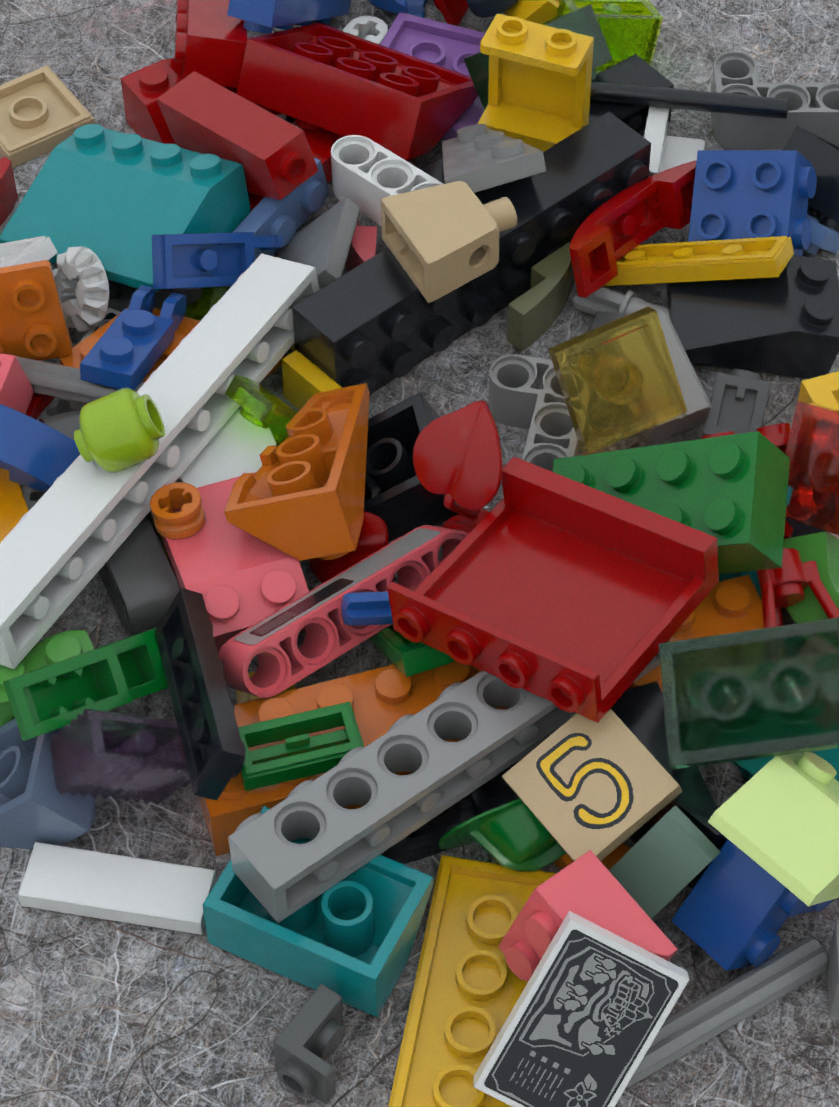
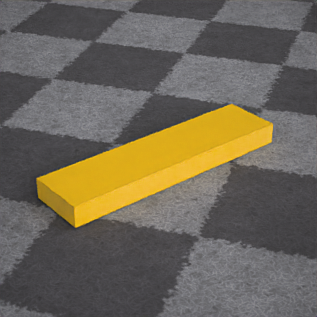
[603,236,794,286]

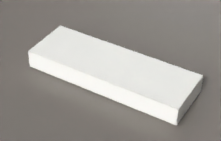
[18,842,217,935]

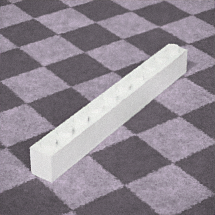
[0,253,320,669]

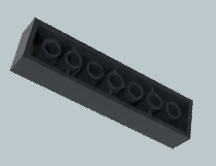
[292,112,651,397]

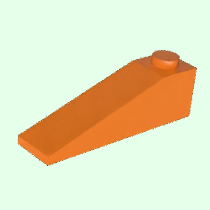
[224,383,370,561]

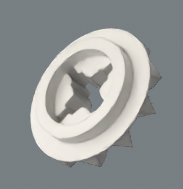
[53,246,109,332]

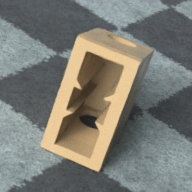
[381,181,517,303]

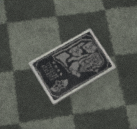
[473,911,689,1107]

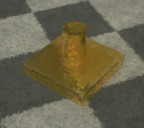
[548,306,687,454]

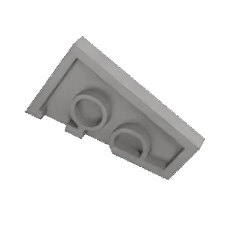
[442,124,546,193]

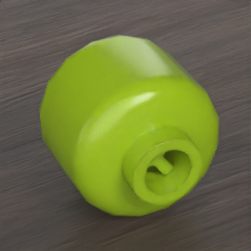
[74,388,165,473]

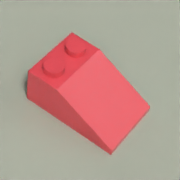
[161,472,309,652]

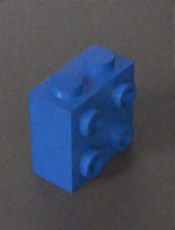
[688,150,817,256]

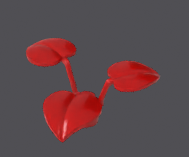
[308,400,502,584]

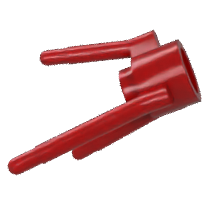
[756,548,839,674]

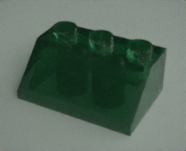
[659,618,839,769]

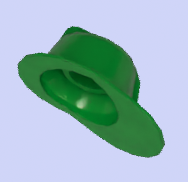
[438,799,567,872]

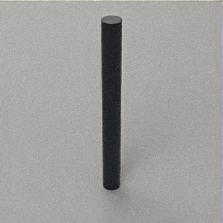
[590,81,789,119]

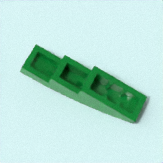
[3,627,168,741]

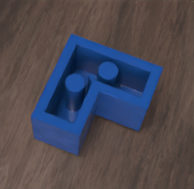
[671,839,834,971]

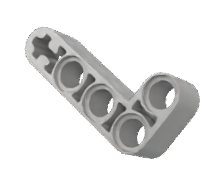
[710,51,839,150]
[489,354,591,471]

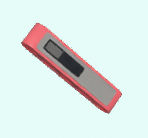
[218,525,468,698]

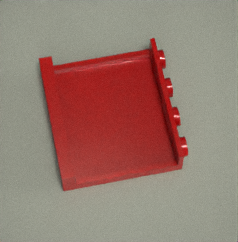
[387,457,719,723]

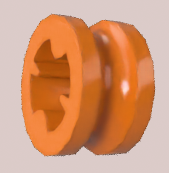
[150,482,206,539]

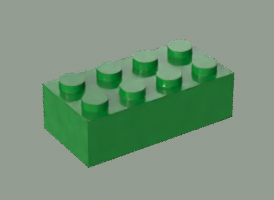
[552,431,790,574]

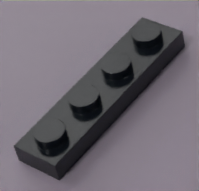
[155,588,246,801]

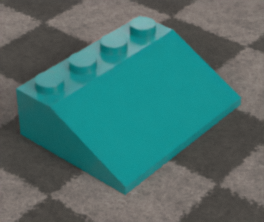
[0,124,251,293]

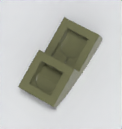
[507,242,574,352]

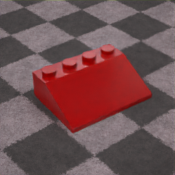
[236,22,485,162]

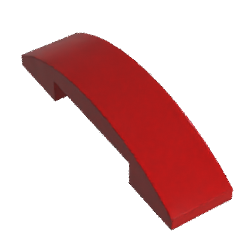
[569,160,696,298]

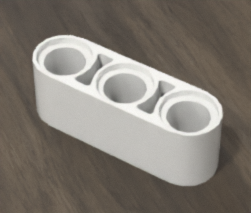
[331,135,443,227]

